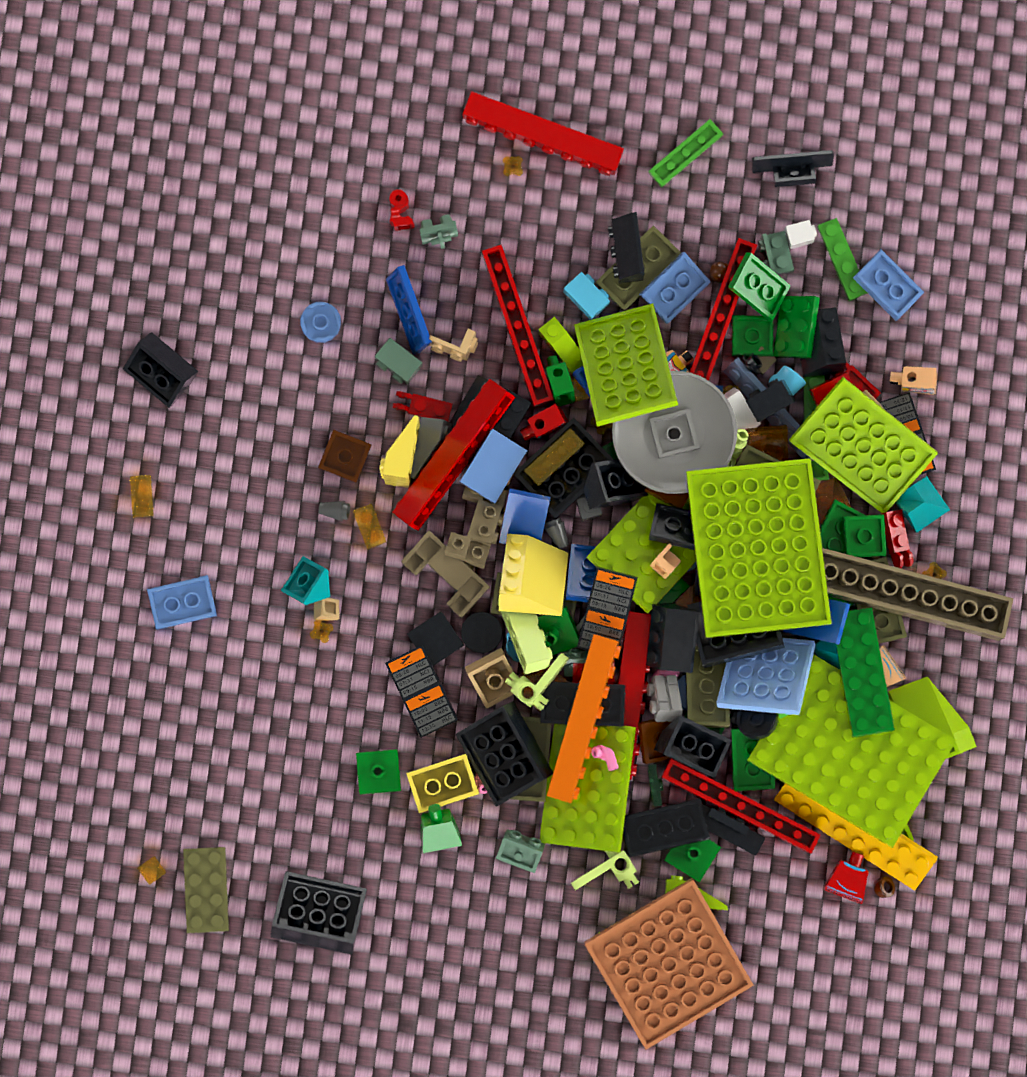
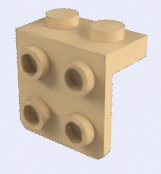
[429,329,478,362]

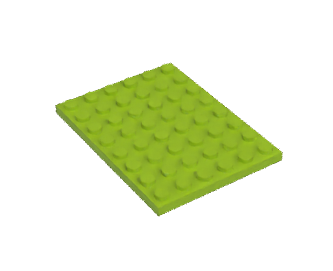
[686,458,832,638]
[748,654,957,848]

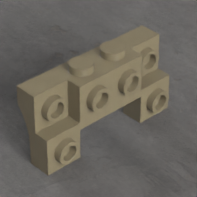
[445,486,508,569]
[401,531,490,618]

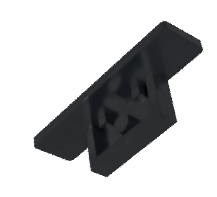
[752,150,834,187]
[692,799,765,855]

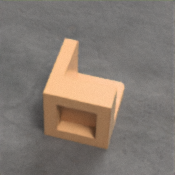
[650,543,681,579]

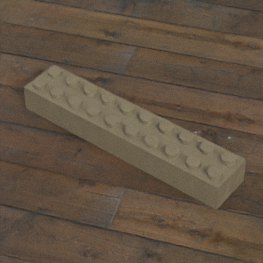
[822,548,1014,641]

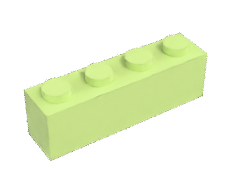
[498,599,552,674]

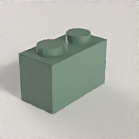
[375,338,423,385]

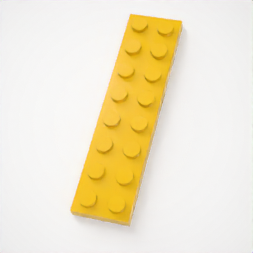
[774,783,938,891]

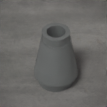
[319,501,350,521]
[545,517,569,549]

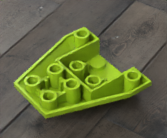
[888,677,977,759]

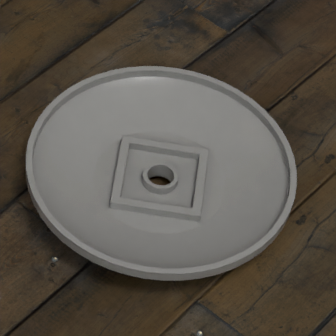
[612,371,737,494]

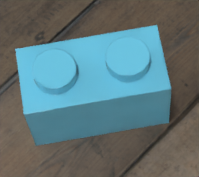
[563,272,610,320]

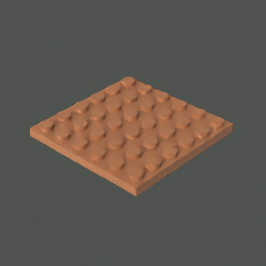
[583,878,754,1050]

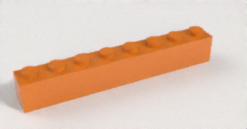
[547,634,621,803]

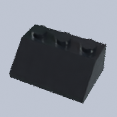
[608,212,644,284]
[800,307,847,378]
[123,332,198,408]
[584,459,648,510]
[646,603,700,673]
[654,715,732,778]

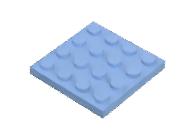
[716,638,815,715]

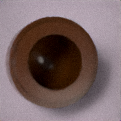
[709,262,728,283]
[873,877,895,898]

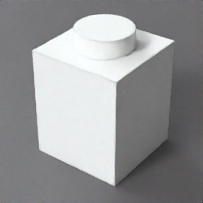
[784,220,817,250]

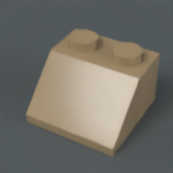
[465,648,515,709]

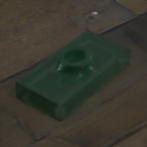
[647,764,664,807]

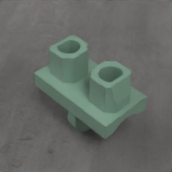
[419,214,458,249]

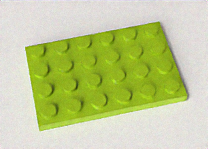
[574,303,678,426]
[789,377,938,513]
[586,493,696,614]
[539,724,636,853]

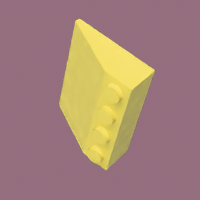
[380,416,420,488]
[499,534,569,616]

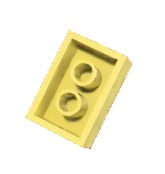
[406,754,479,814]

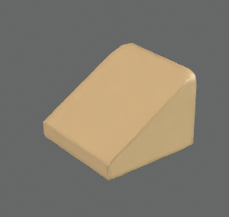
[314,598,339,621]

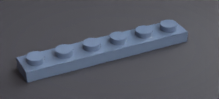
[723,358,810,459]

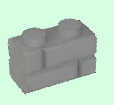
[647,675,683,722]

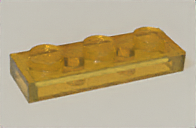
[524,428,584,486]

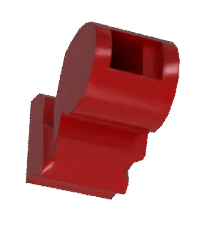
[389,189,415,231]

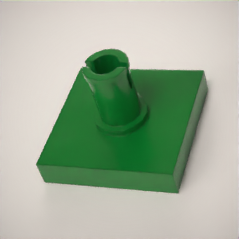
[537,606,580,655]
[356,749,401,795]
[664,840,721,883]

